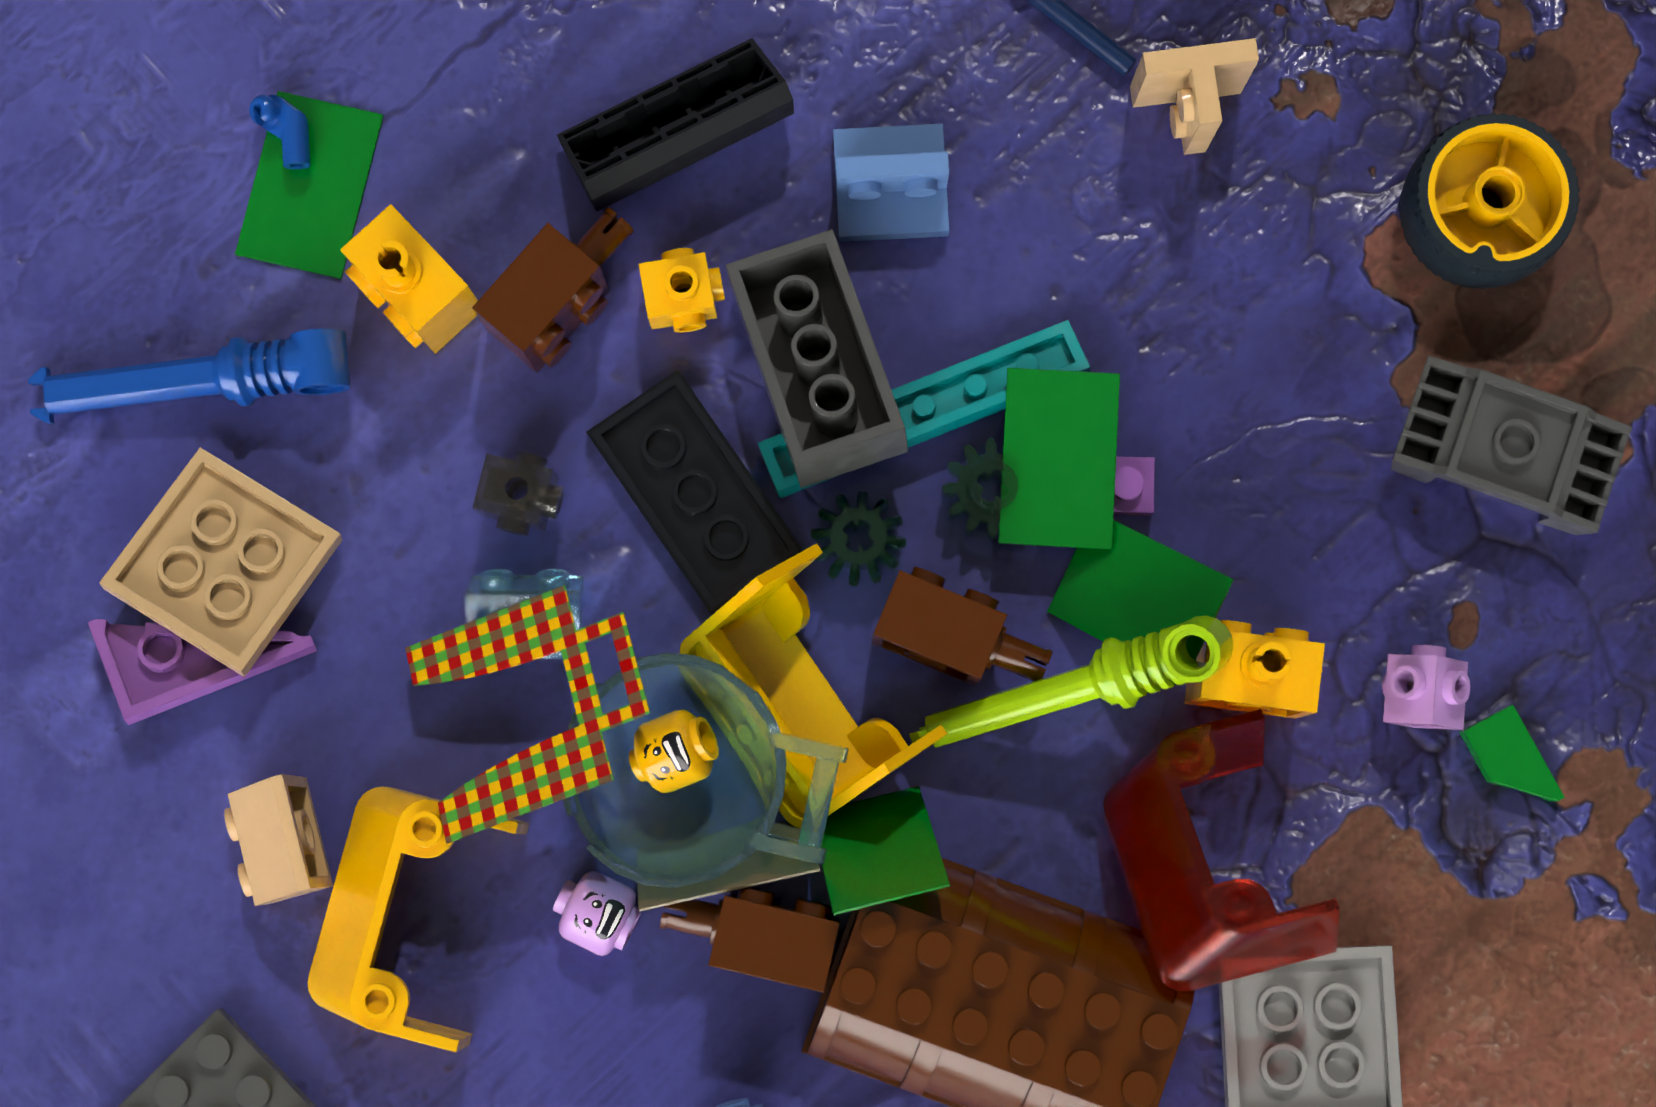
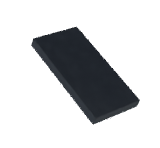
[586,370,804,615]

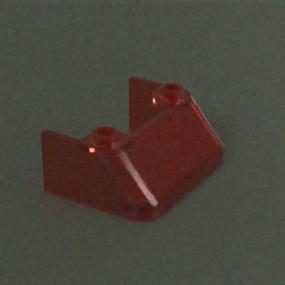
[1103,709,1340,991]

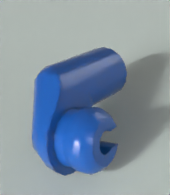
[249,95,311,170]

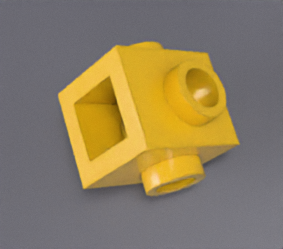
[639,248,725,332]

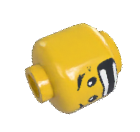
[629,710,719,793]

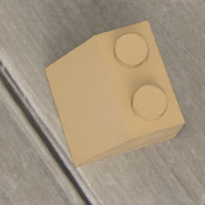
[224,774,333,906]

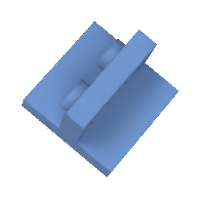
[833,124,949,242]

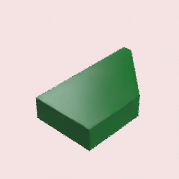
[1459,705,1565,802]

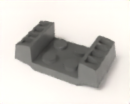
[1391,355,1632,535]

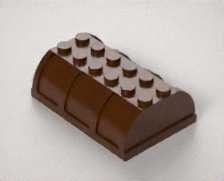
[801,858,1201,1107]

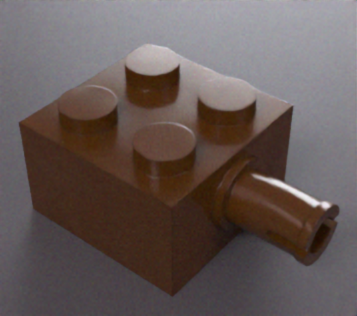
[472,207,634,373]
[871,567,1053,686]
[660,887,840,993]

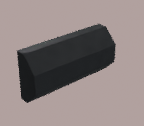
[557,38,794,212]

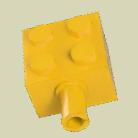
[340,204,478,354]
[1184,620,1325,719]

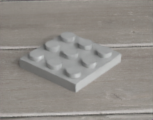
[1217,945,1403,1107]

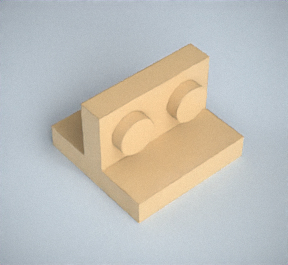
[1130,38,1259,155]

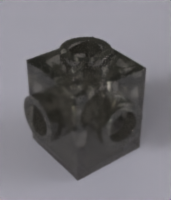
[472,451,564,536]

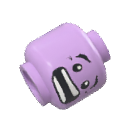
[553,871,642,956]

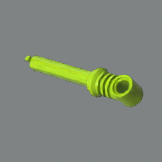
[909,616,1233,748]

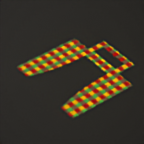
[405,585,650,844]

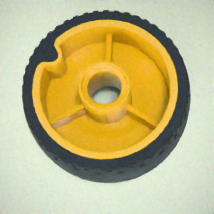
[1400,113,1580,289]

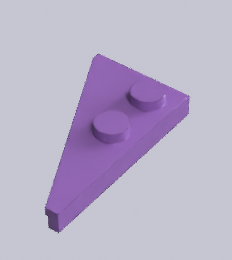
[88,619,317,725]

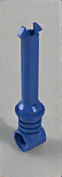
[28,328,350,424]

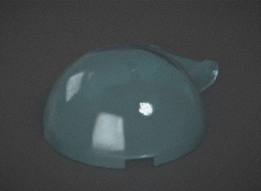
[563,653,849,888]

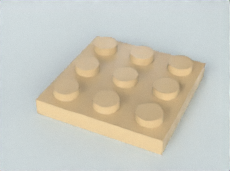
[99,447,342,677]

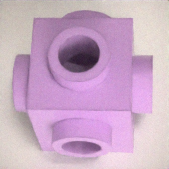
[1382,645,1470,730]

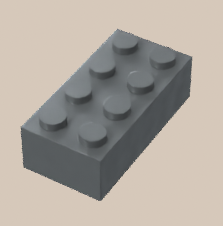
[725,229,908,488]

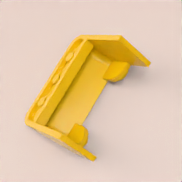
[680,543,947,829]
[308,786,530,1052]

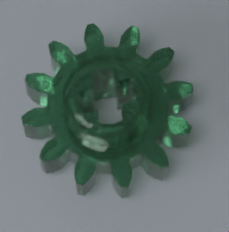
[941,438,1018,540]

